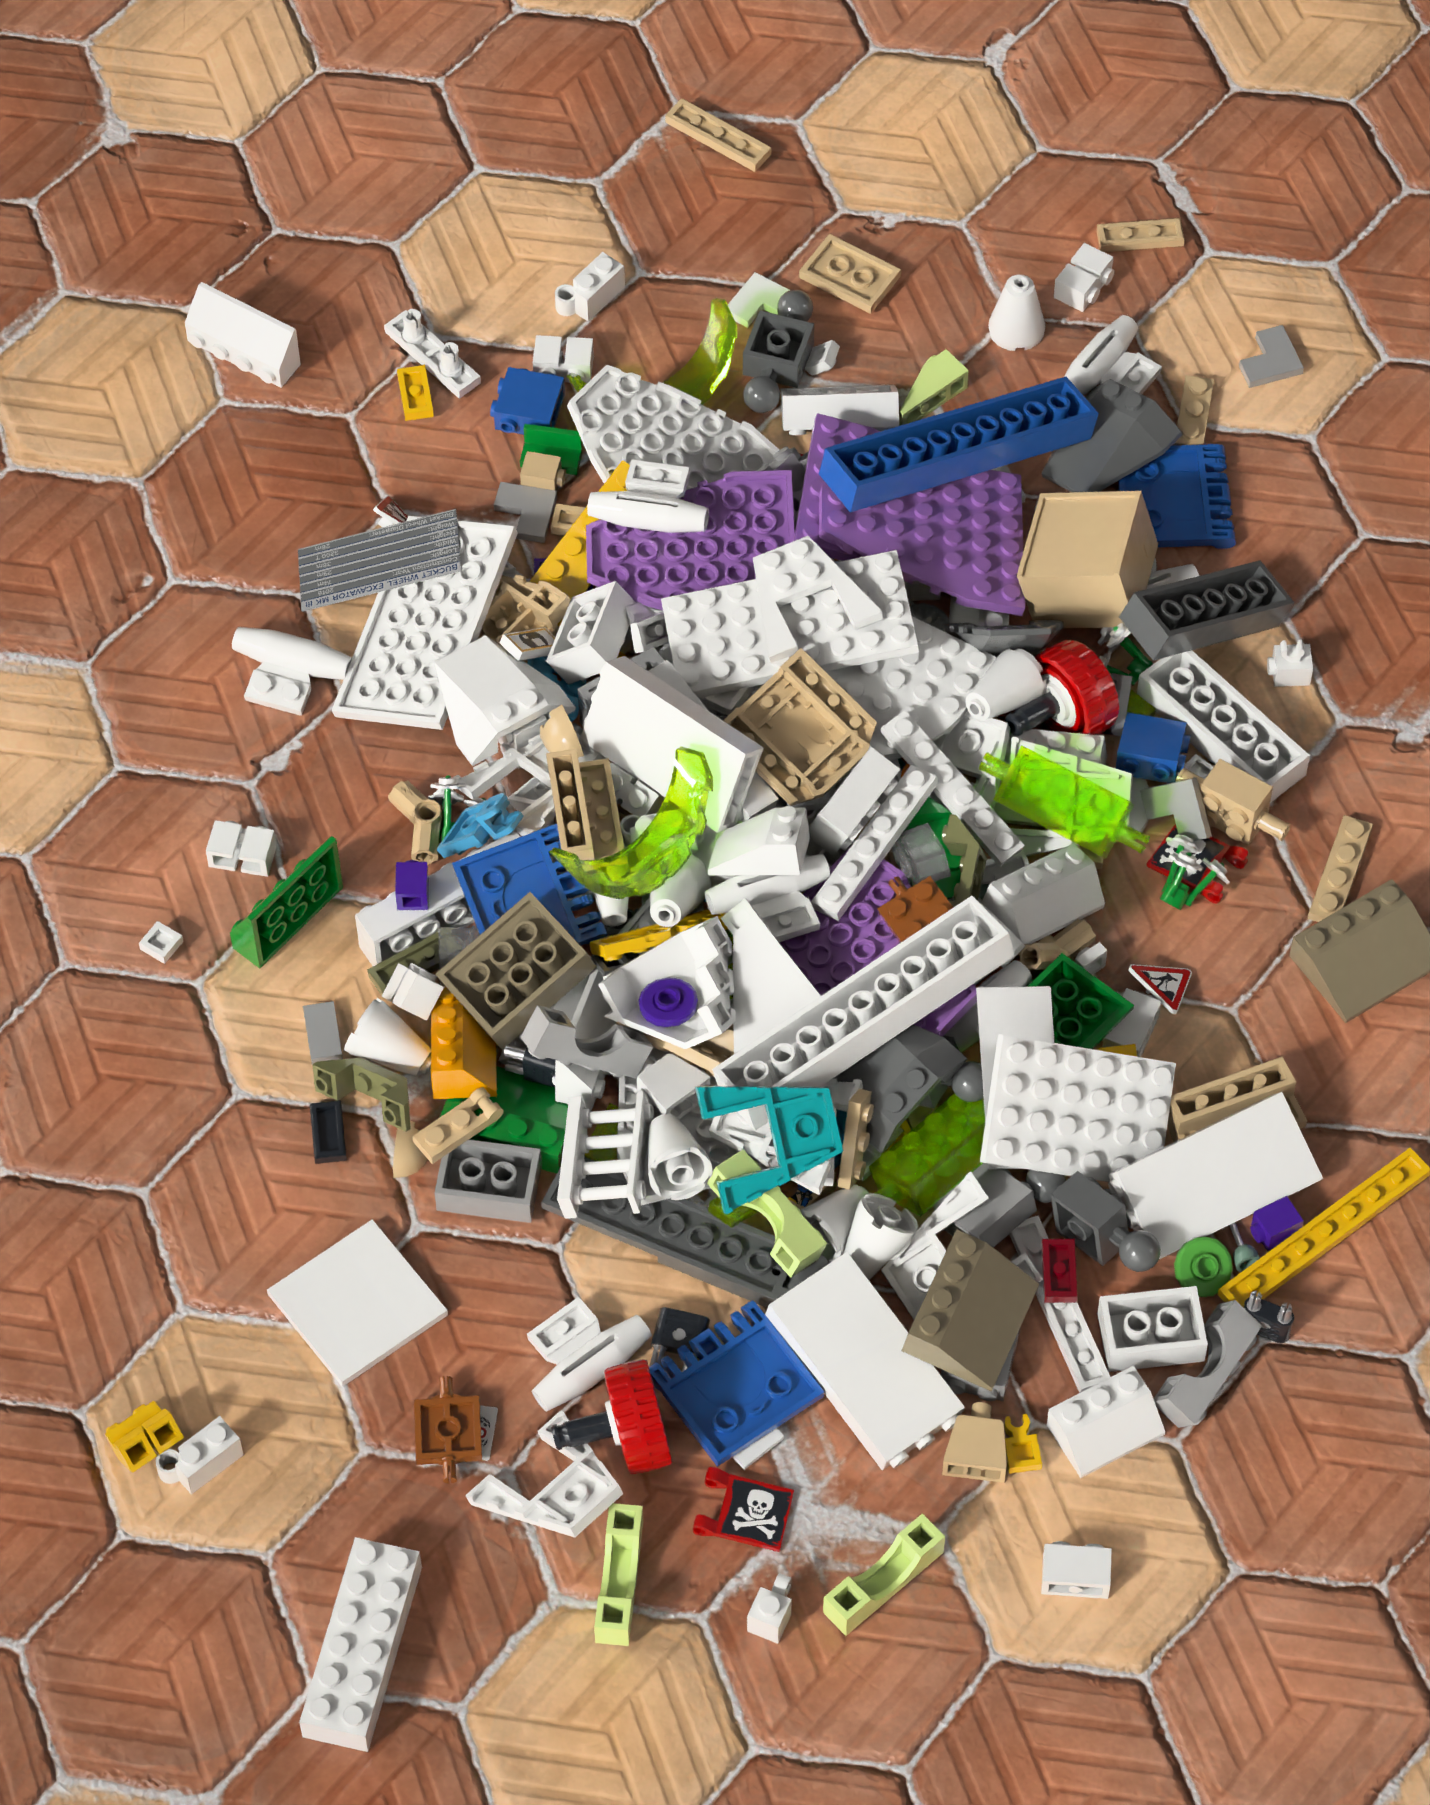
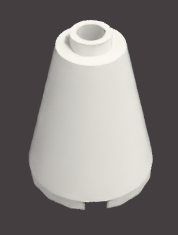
[988,275,1045,351]
[966,648,1047,720]
[650,851,711,927]
[344,998,431,1077]
[648,1114,713,1200]
[800,1184,869,1265]
[843,1193,918,1280]

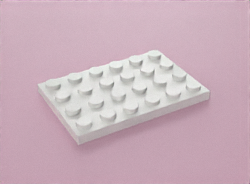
[980,1034,1176,1182]

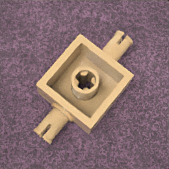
[1176,759,1291,845]

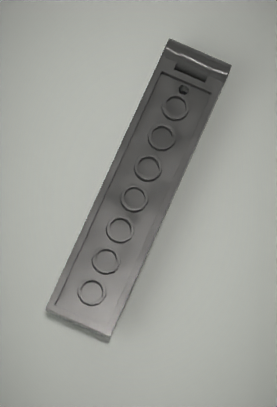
[541,1157,828,1308]

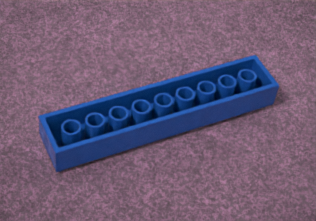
[819,376,1099,513]

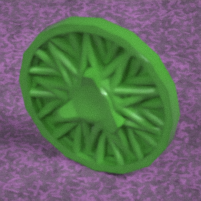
[1174,1236,1233,1297]

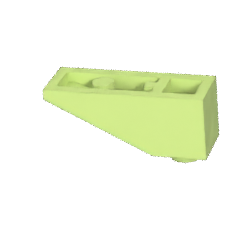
[899,350,969,426]

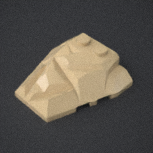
[478,574,570,664]

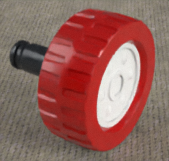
[1005,640,1119,736]
[551,1359,672,1474]

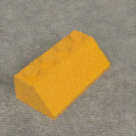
[431,987,497,1099]

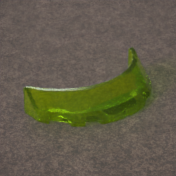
[566,298,737,405]
[549,746,713,899]

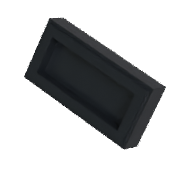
[310,1100,347,1164]

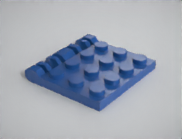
[1118,444,1236,549]
[452,824,608,946]
[649,1300,825,1467]

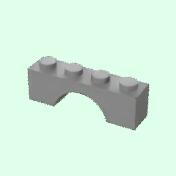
[521,1005,653,1078]
[1154,1300,1262,1428]

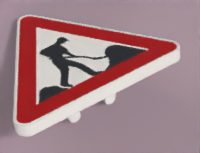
[373,496,408,527]
[1128,964,1192,1014]

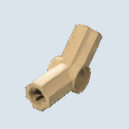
[388,780,443,864]
[1019,919,1096,970]

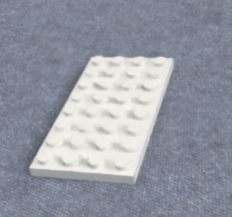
[332,516,518,730]
[661,550,919,698]

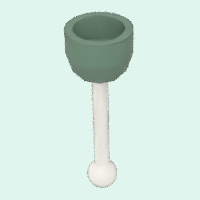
[1229,1222,1260,1272]

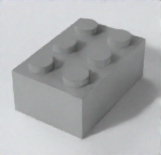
[435,1140,542,1223]

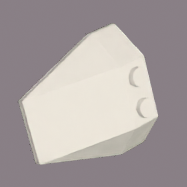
[434,635,575,766]

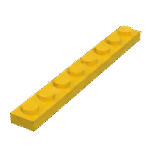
[1218,1148,1430,1308]

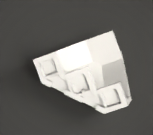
[598,916,736,1049]

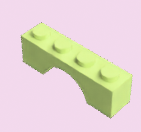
[707,1149,827,1278]
[594,1503,643,1646]
[823,1514,945,1636]

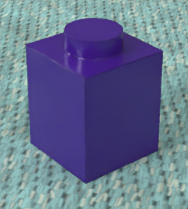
[395,860,429,910]
[1250,1196,1304,1252]

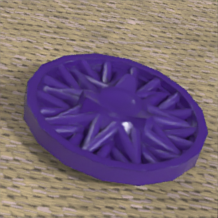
[639,977,698,1027]

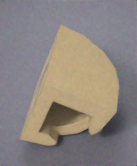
[540,705,584,758]
[393,1121,427,1178]

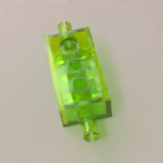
[979,745,1150,860]
[869,1094,985,1217]

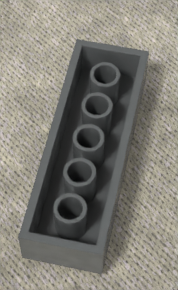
[1119,560,1295,661]

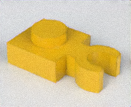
[1004,1414,1042,1474]

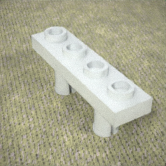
[384,309,481,399]

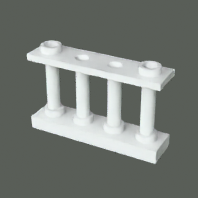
[557,1091,654,1219]

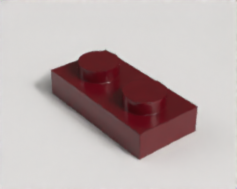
[1042,1239,1078,1303]

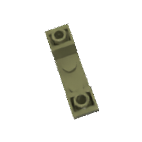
[942,814,987,907]
[312,1058,411,1132]

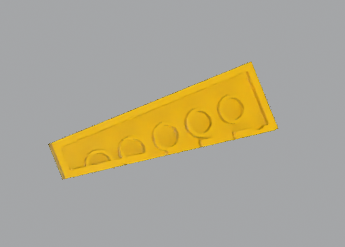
[529,460,630,628]
[590,909,728,961]

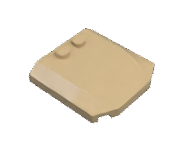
[723,648,877,806]

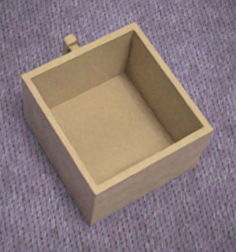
[1017,491,1158,628]

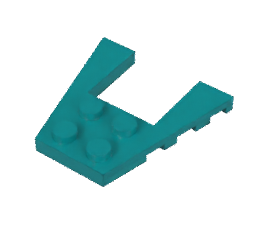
[695,1086,843,1214]

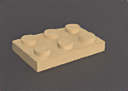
[799,234,901,314]

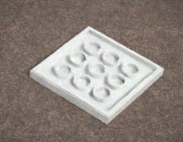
[267,1220,448,1387]

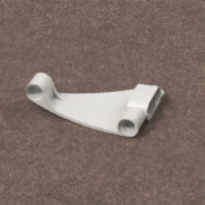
[721,898,822,1054]

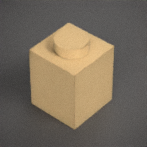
[520,451,566,491]

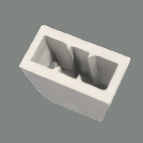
[637,1054,710,1119]

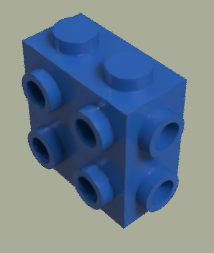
[490,367,565,435]
[1115,712,1191,783]

